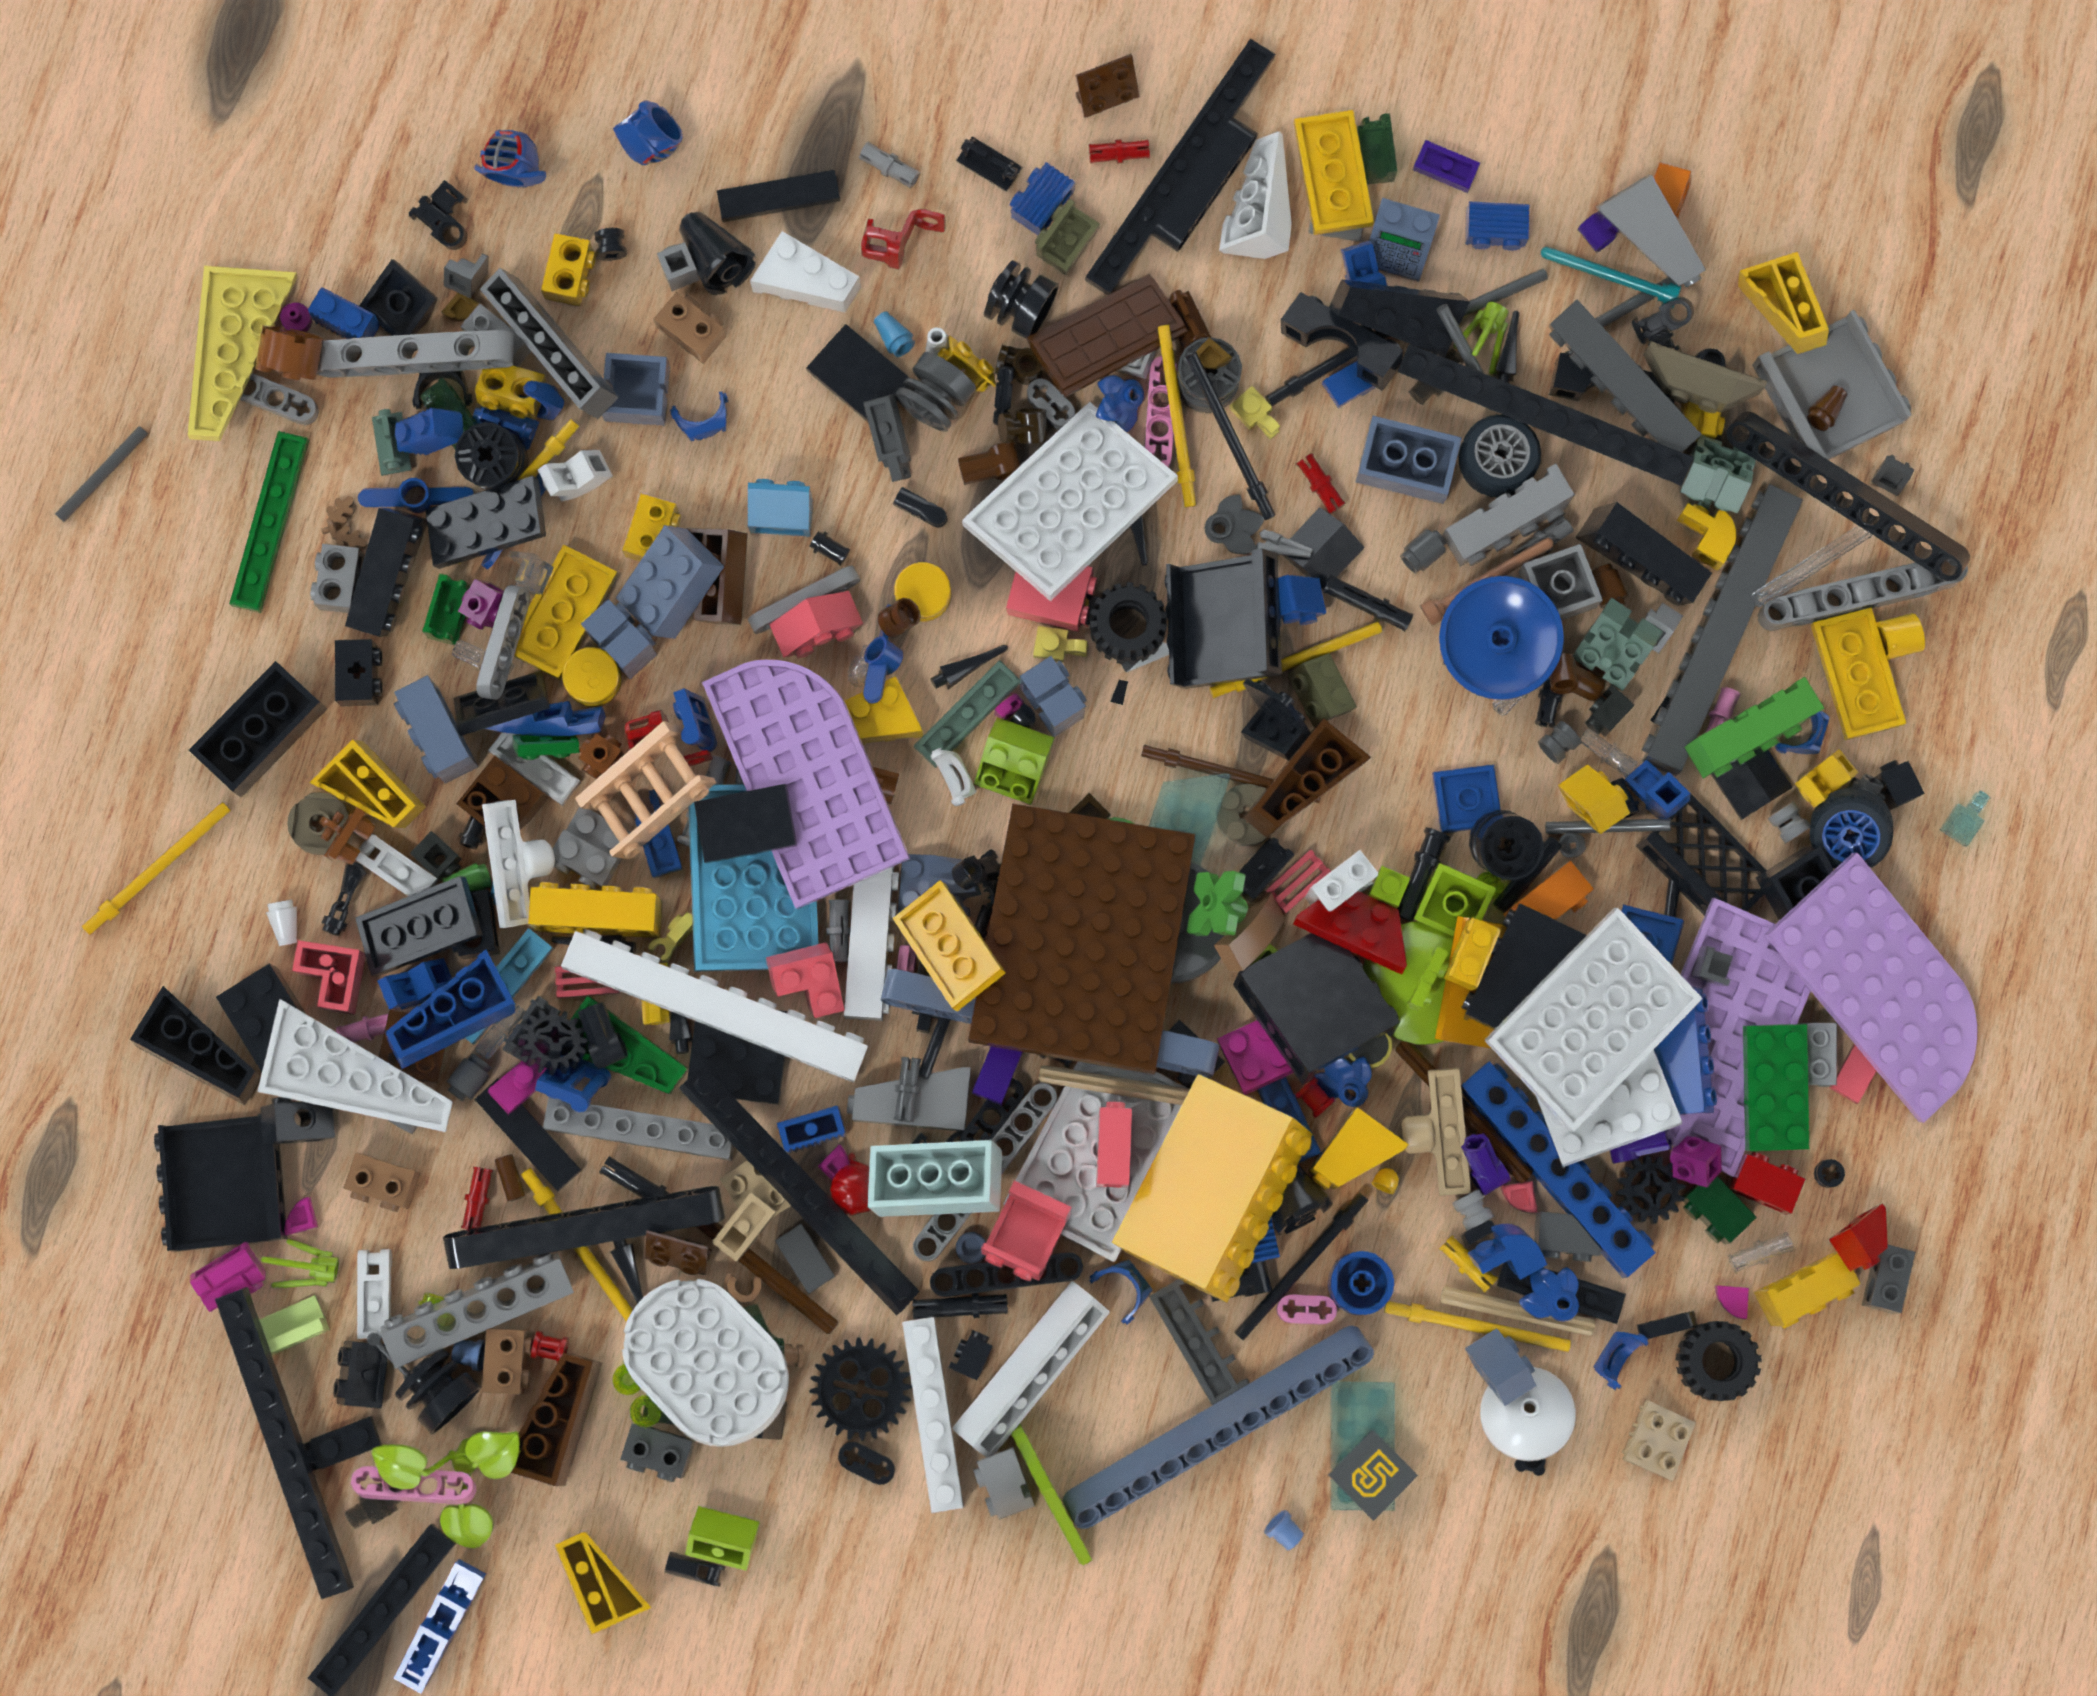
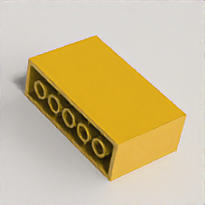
[1111,1074,1313,1303]

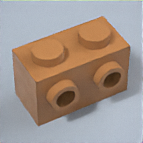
[654,291,726,364]
[343,1152,420,1212]
[482,1329,533,1395]

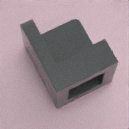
[444,254,489,298]
[1691,946,1733,986]

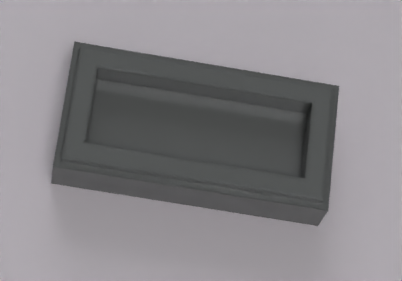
[775,1224,835,1294]

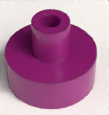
[280,302,313,332]

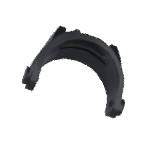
[412,371,473,409]

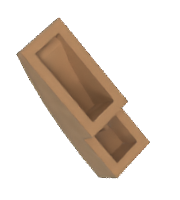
[1214,892,1285,971]

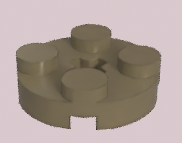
[1216,784,1269,846]
[287,792,350,855]

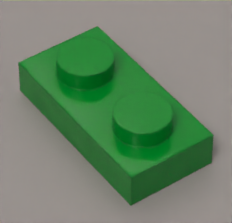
[512,735,579,760]

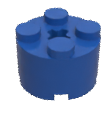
[1328,1251,1394,1315]

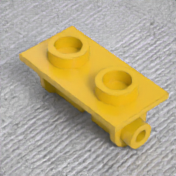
[937,335,996,393]

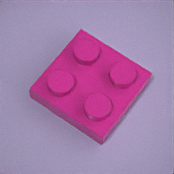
[1217,1020,1294,1095]

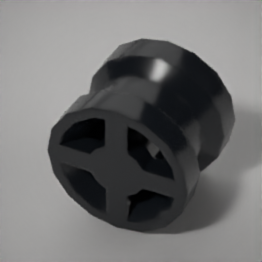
[594,228,627,261]

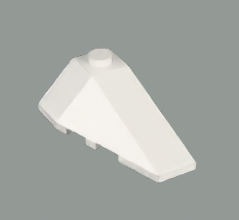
[1219,131,1292,259]

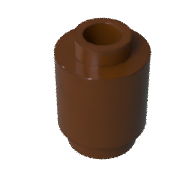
[1592,563,1629,608]

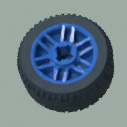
[1810,788,1893,869]

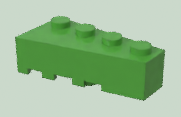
[1684,677,1824,779]

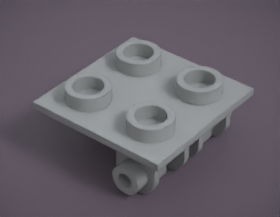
[1797,1023,1837,1087]

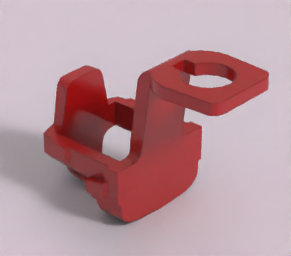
[861,209,946,270]
[625,710,713,766]

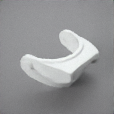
[931,748,976,806]

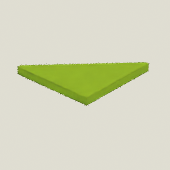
[1011,1424,1092,1565]

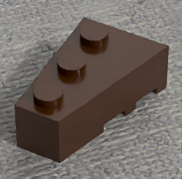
[686,528,748,625]

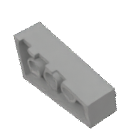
[1442,463,1575,567]

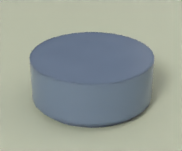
[956,1232,986,1264]

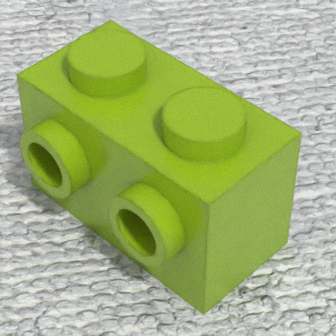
[685,1506,760,1571]

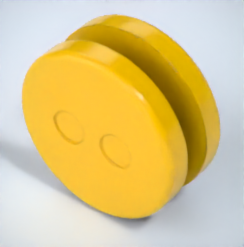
[894,562,951,622]
[562,647,622,707]

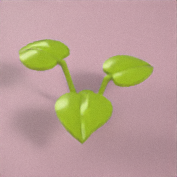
[372,1431,520,1548]

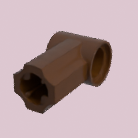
[958,442,1020,485]
[1549,653,1605,701]

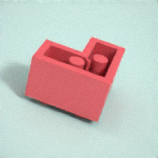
[769,591,863,659]
[292,940,366,1015]
[766,943,845,1018]

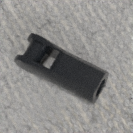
[893,487,948,528]
[665,1551,725,1587]

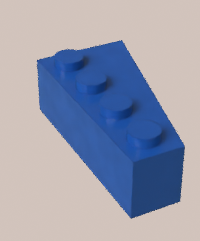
[385,949,516,1069]

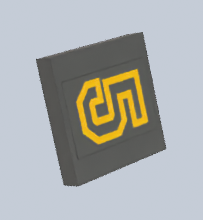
[1327,1430,1418,1521]

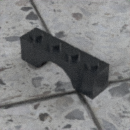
[1281,292,1403,391]
[1549,351,1674,404]

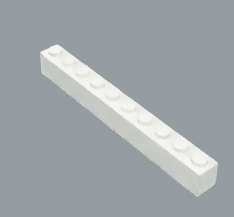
[561,929,868,1083]

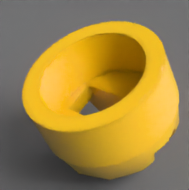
[1371,1168,1399,1194]

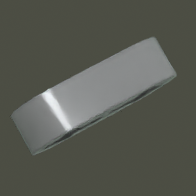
[1027,378,1075,430]

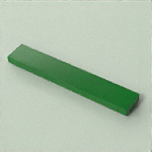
[229,431,309,613]

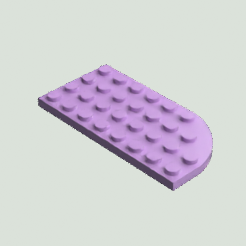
[702,659,911,909]
[1764,853,1977,1123]
[1666,898,1810,1177]

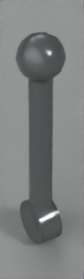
[367,1333,411,1380]

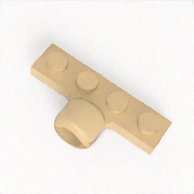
[1401,1068,1471,1196]

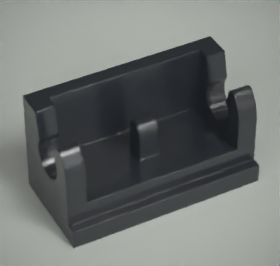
[1239,837,1295,904]

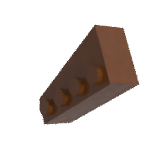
[1243,718,1371,837]
[511,1353,602,1486]

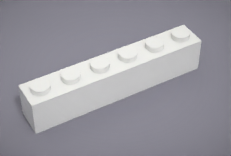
[844,867,899,1021]
[952,1281,1110,1457]
[902,1317,964,1513]

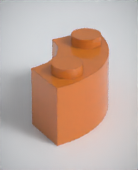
[1504,860,1594,920]

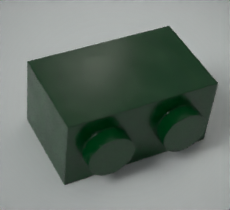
[1683,1176,1757,1244]

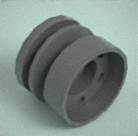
[1177,337,1242,413]
[895,352,976,432]

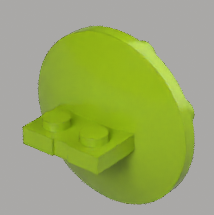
[1363,921,1454,1045]

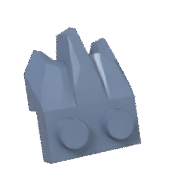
[897,854,982,917]

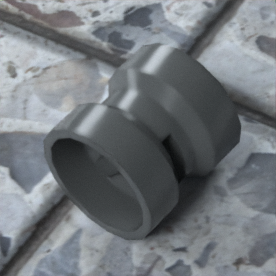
[1538,721,1581,764]

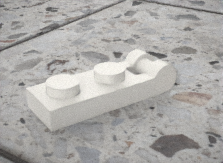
[356,834,438,896]
[357,1249,392,1339]

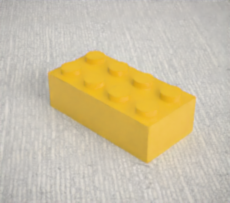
[528,882,663,938]

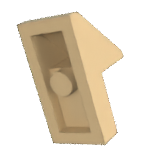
[712,1192,776,1262]

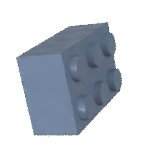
[1355,416,1462,504]
[616,525,724,639]
[394,675,478,784]

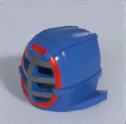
[613,100,683,166]
[474,130,546,188]

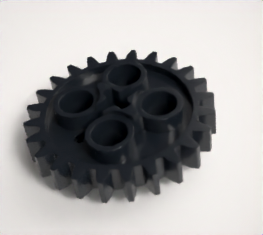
[809,1337,912,1441]

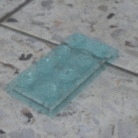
[1330,1382,1395,1511]

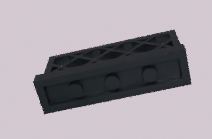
[1636,793,1767,916]

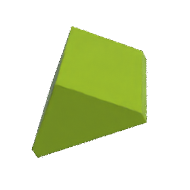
[1414,862,1497,937]

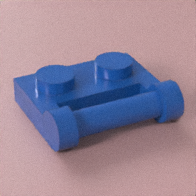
[673,688,717,752]
[535,1055,611,1113]

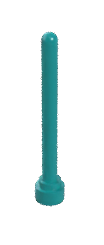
[1540,247,1682,309]

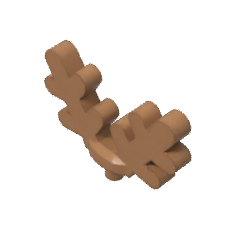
[321,496,367,549]

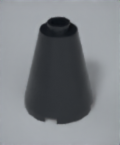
[679,212,756,295]
[1272,1165,1333,1235]

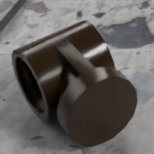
[995,344,1043,385]
[998,408,1047,444]

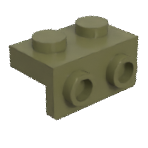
[1035,199,1100,275]
[1288,653,1357,727]

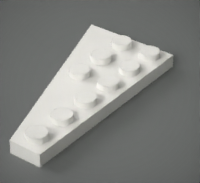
[258,999,453,1132]

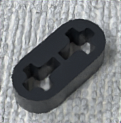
[1637,1311,1698,1339]
[838,1442,895,1485]

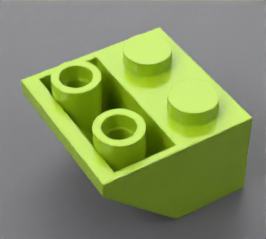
[974,717,1055,805]

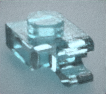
[1940,790,1991,847]

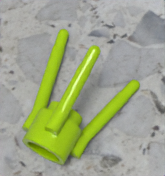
[1453,302,1509,374]
[261,1238,339,1288]

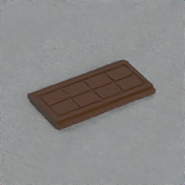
[1027,274,1188,398]

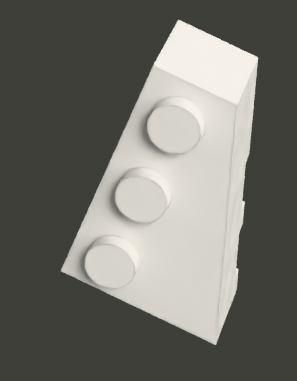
[750,231,861,312]

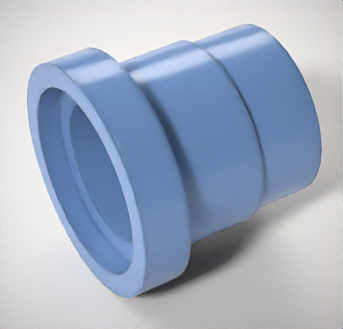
[452,1339,485,1372]
[1264,1510,1304,1550]

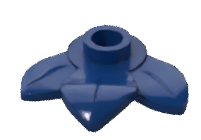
[1096,375,1144,432]
[1315,1056,1372,1107]
[1519,1267,1579,1322]

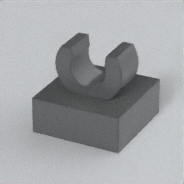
[1871,455,1914,496]

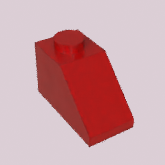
[1829,1203,1888,1271]

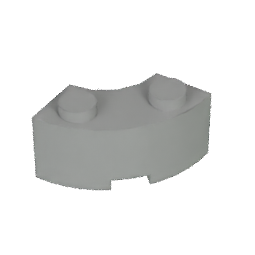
[973,1447,1035,1520]

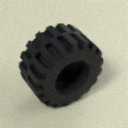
[1090,582,1167,665]
[1675,1321,1762,1401]

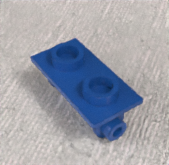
[473,405,540,450]

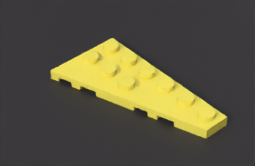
[188,266,297,441]

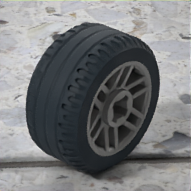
[1459,414,1541,498]

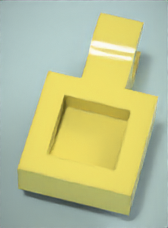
[1229,386,1280,440]
[1033,626,1088,662]
[648,912,693,962]

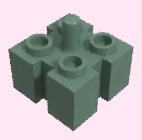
[1680,435,1756,513]
[1572,598,1663,691]

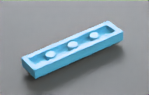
[466,928,554,1045]

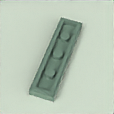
[914,660,1020,768]

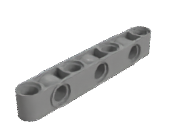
[317,330,514,378]
[1758,559,1968,631]

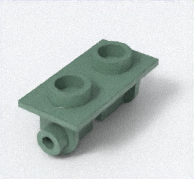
[372,409,411,476]

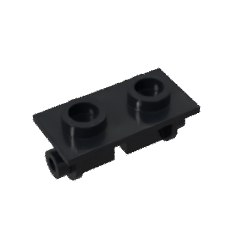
[956,136,1023,192]

